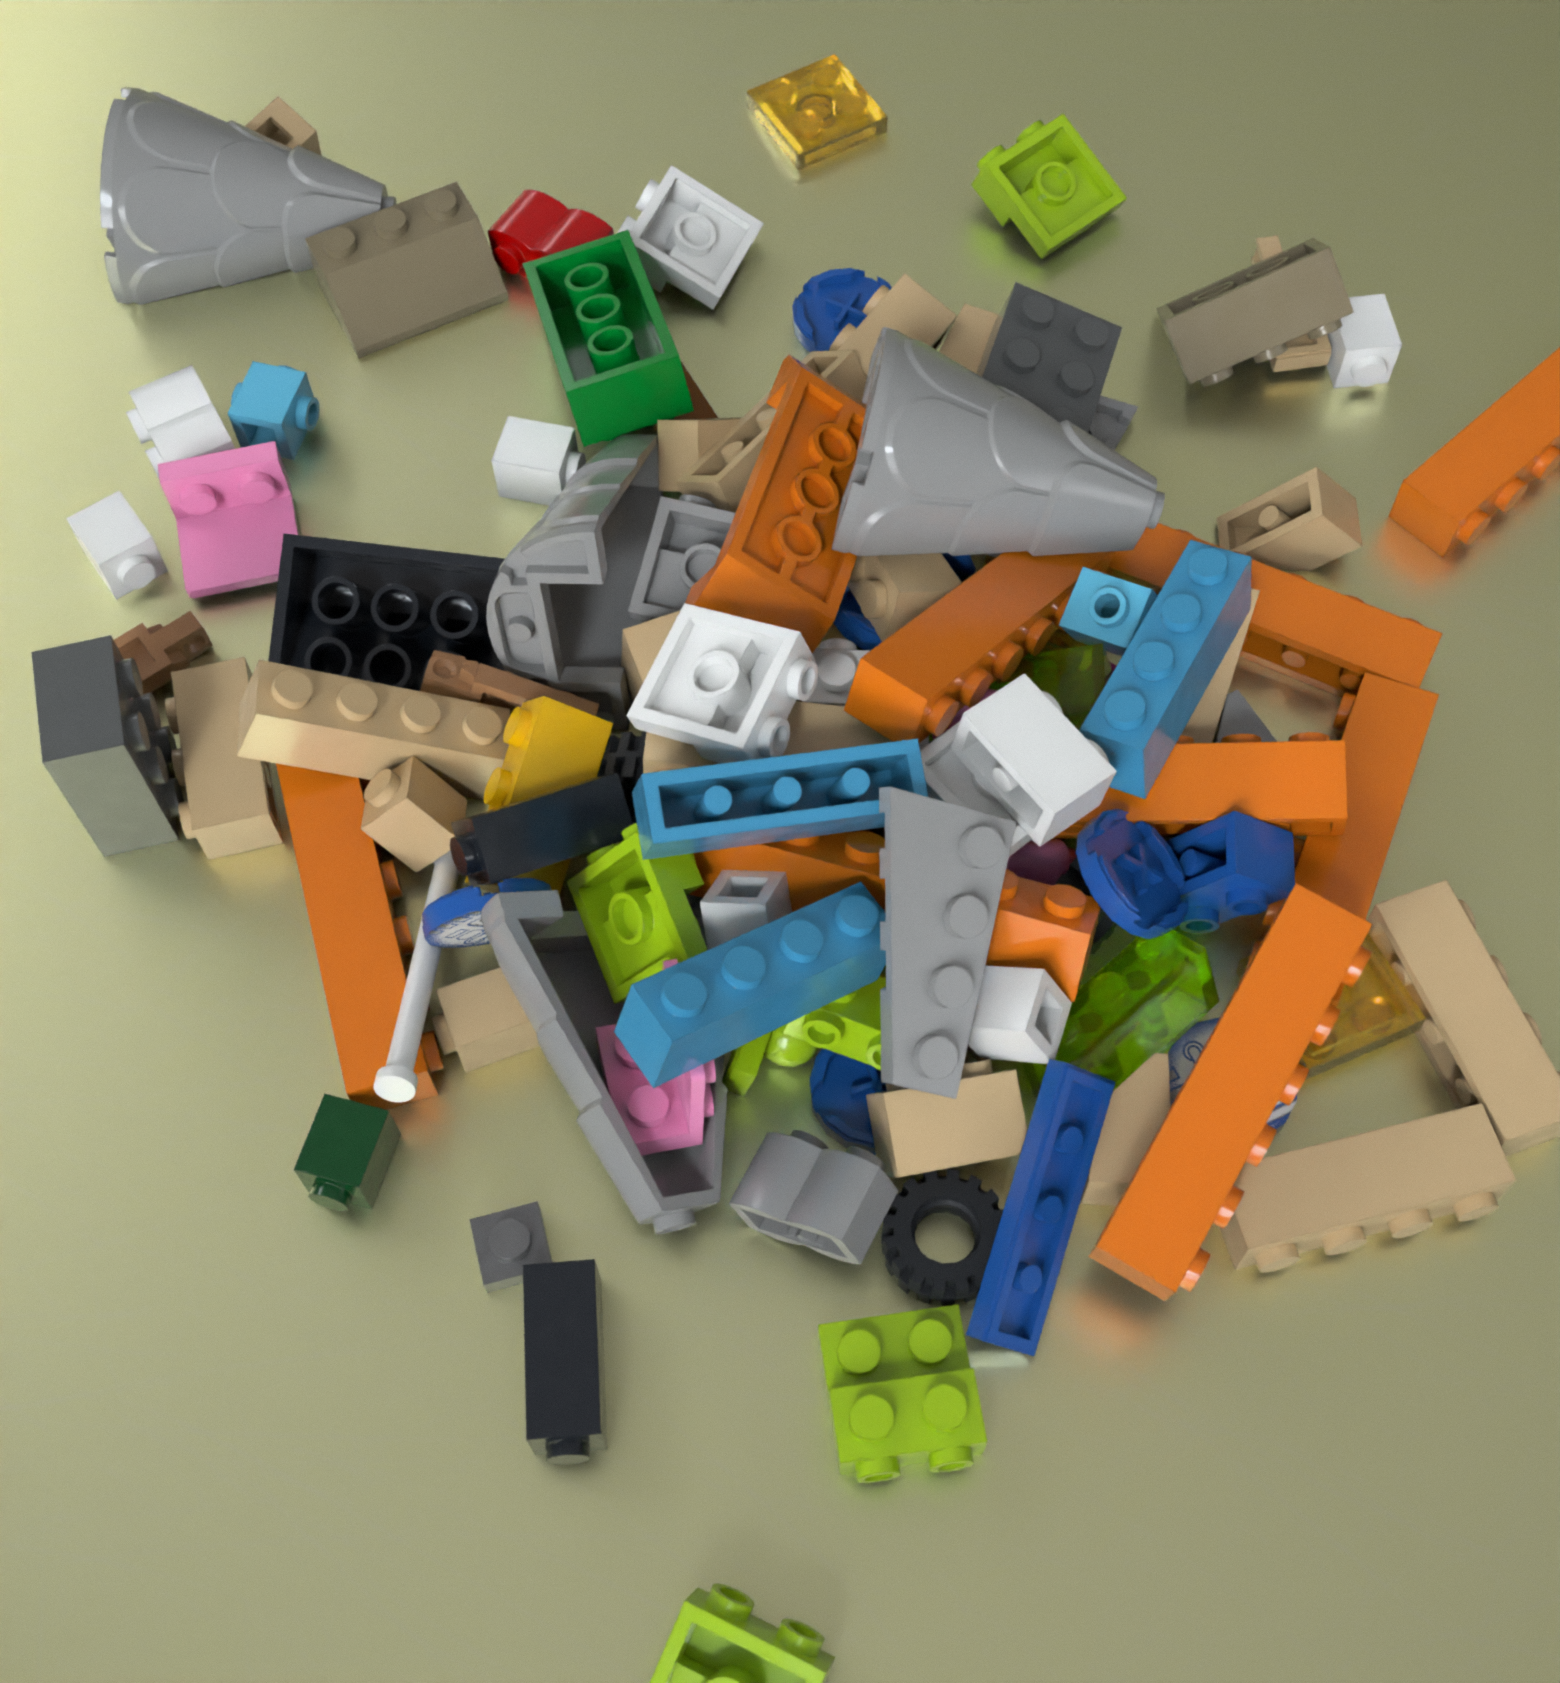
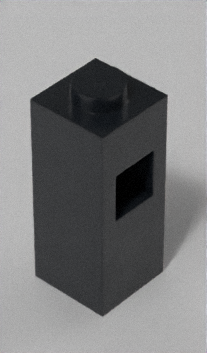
[450,773,633,886]
[523,1259,607,1465]

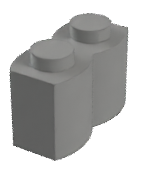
[729,1130,898,1264]

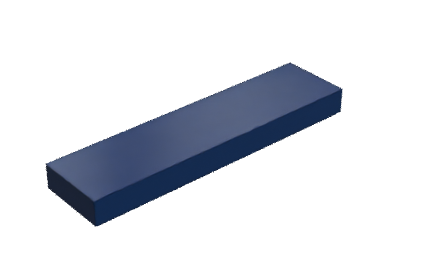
[966,1059,1116,1356]

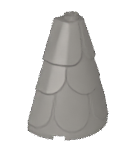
[100,87,397,305]
[831,327,1165,556]
[486,435,663,730]
[481,890,728,1234]

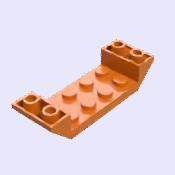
[685,354,866,654]

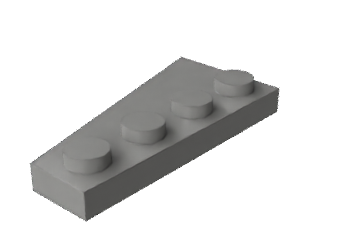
[879,787,1016,1099]

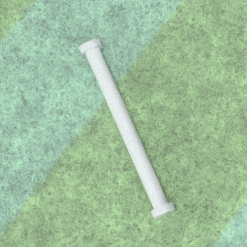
[373,850,459,1102]

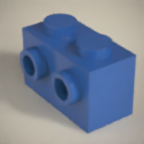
[1166,811,1295,933]

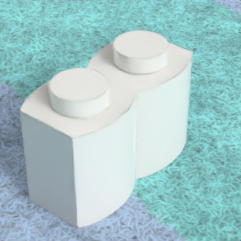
[126,365,235,478]

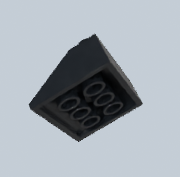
[268,533,506,691]

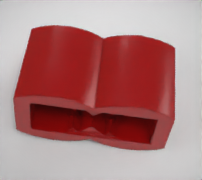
[487,189,614,277]

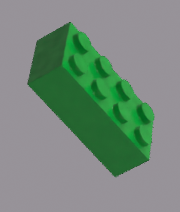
[523,230,694,447]

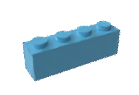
[1080,540,1252,799]
[632,739,928,860]
[614,882,886,1088]

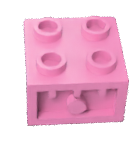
[157,441,299,599]
[595,958,716,1156]

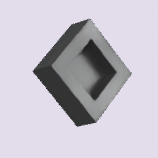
[470,1201,553,1293]

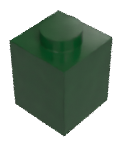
[294,1094,401,1211]

